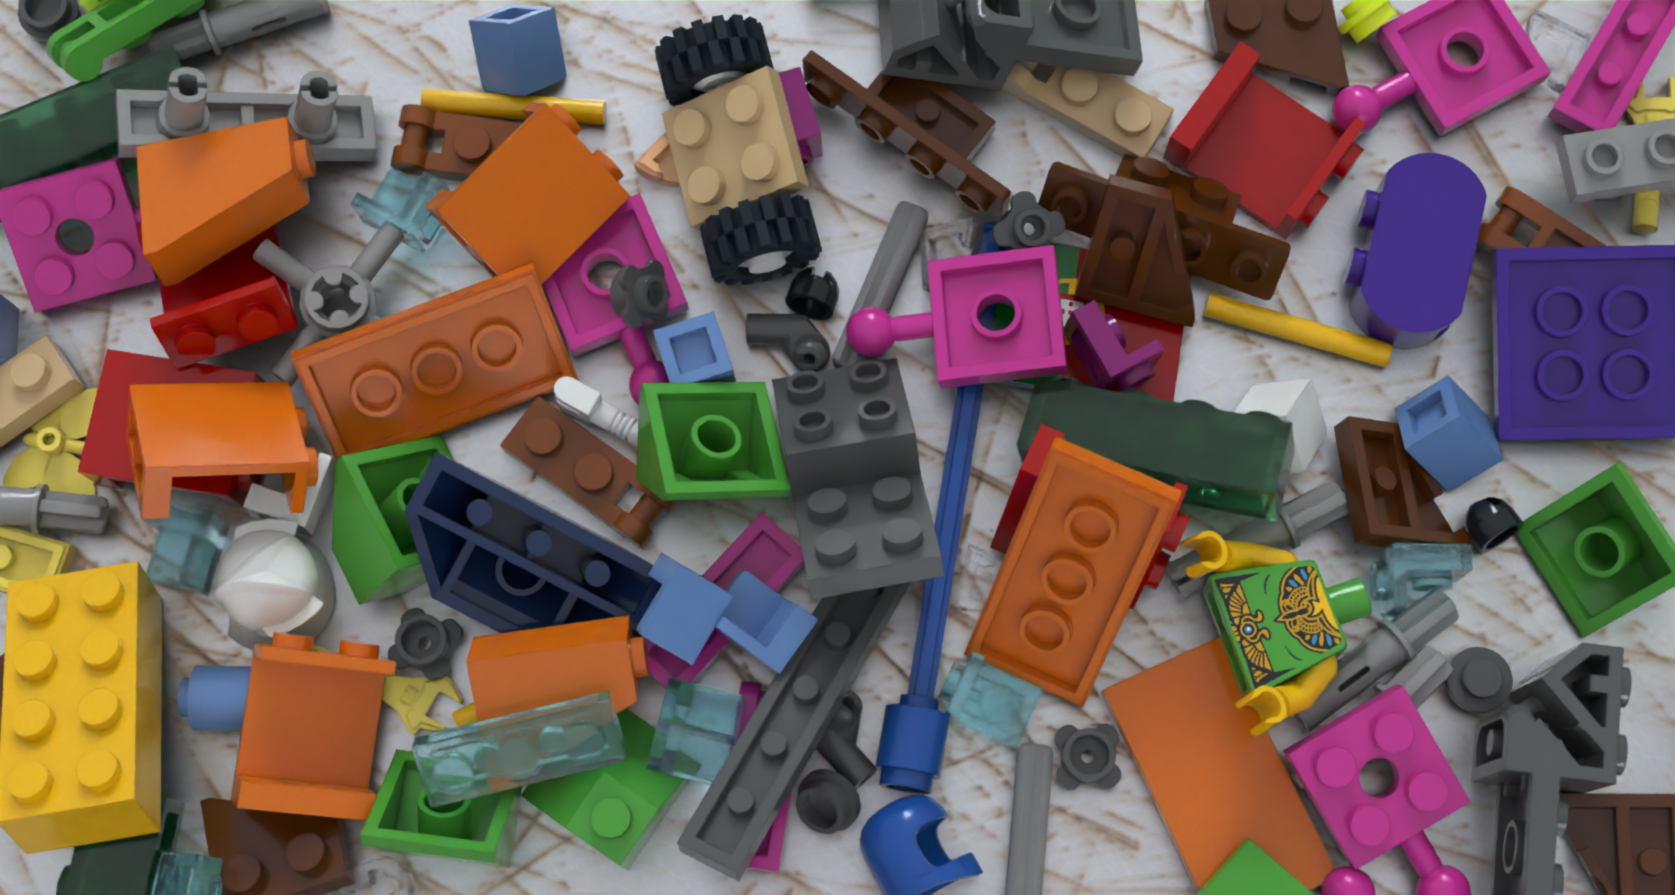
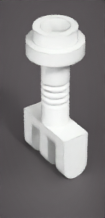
[554,376,638,447]

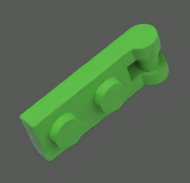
[46,0,205,82]

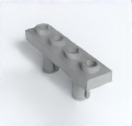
[115,67,377,162]
[1556,118,1675,204]

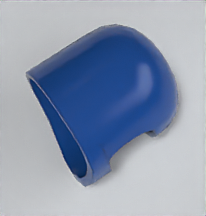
[859,795,983,895]

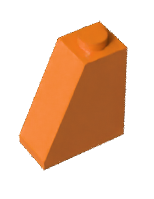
[136,116,316,287]
[466,615,650,784]

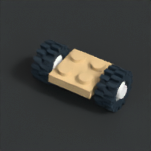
[655,14,822,285]

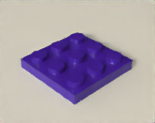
[1491,245,1675,441]

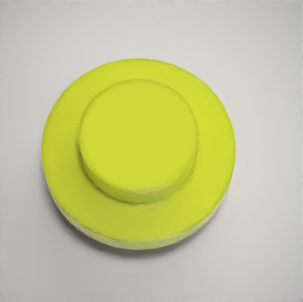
[1338,0,1397,43]

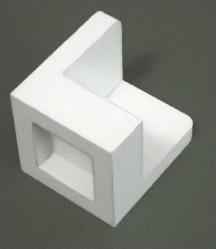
[1227,378,1327,477]
[243,452,336,538]

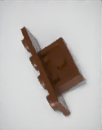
[802,50,1011,219]
[1038,154,1291,300]

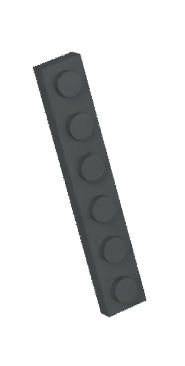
[677,582,911,881]

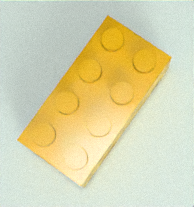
[0,561,162,854]

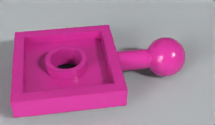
[1332,0,1551,137]
[0,157,158,313]
[543,193,689,405]
[846,245,1068,389]
[1283,684,1471,895]

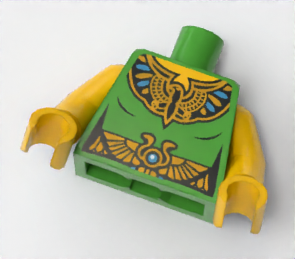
[1181,530,1372,736]

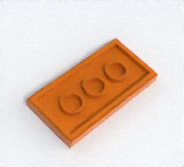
[291,263,578,461]
[964,436,1182,708]
[1101,636,1335,892]

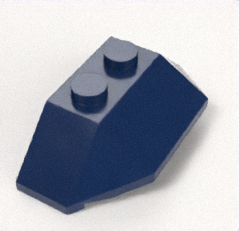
[404,452,662,635]

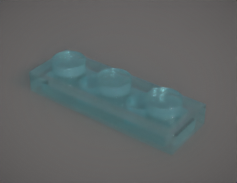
[412,691,627,808]

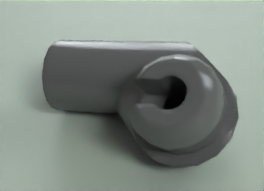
[746,313,831,372]
[816,690,877,789]

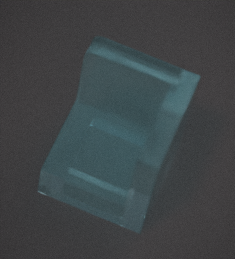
[350,168,450,254]
[144,501,230,597]
[646,678,745,785]

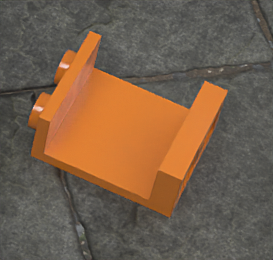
[424,102,631,285]
[126,382,318,519]
[231,632,396,821]

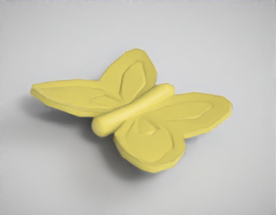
[3,388,98,495]

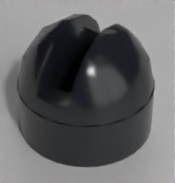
[785,267,839,320]
[1465,497,1524,553]

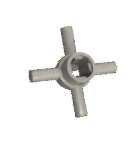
[252,221,405,387]

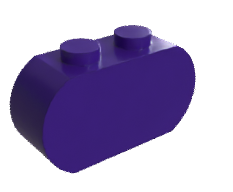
[1343,153,1487,350]

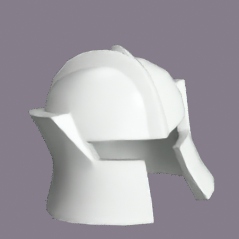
[213,518,336,650]

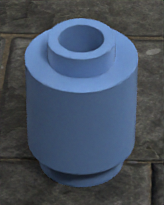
[177,665,251,731]

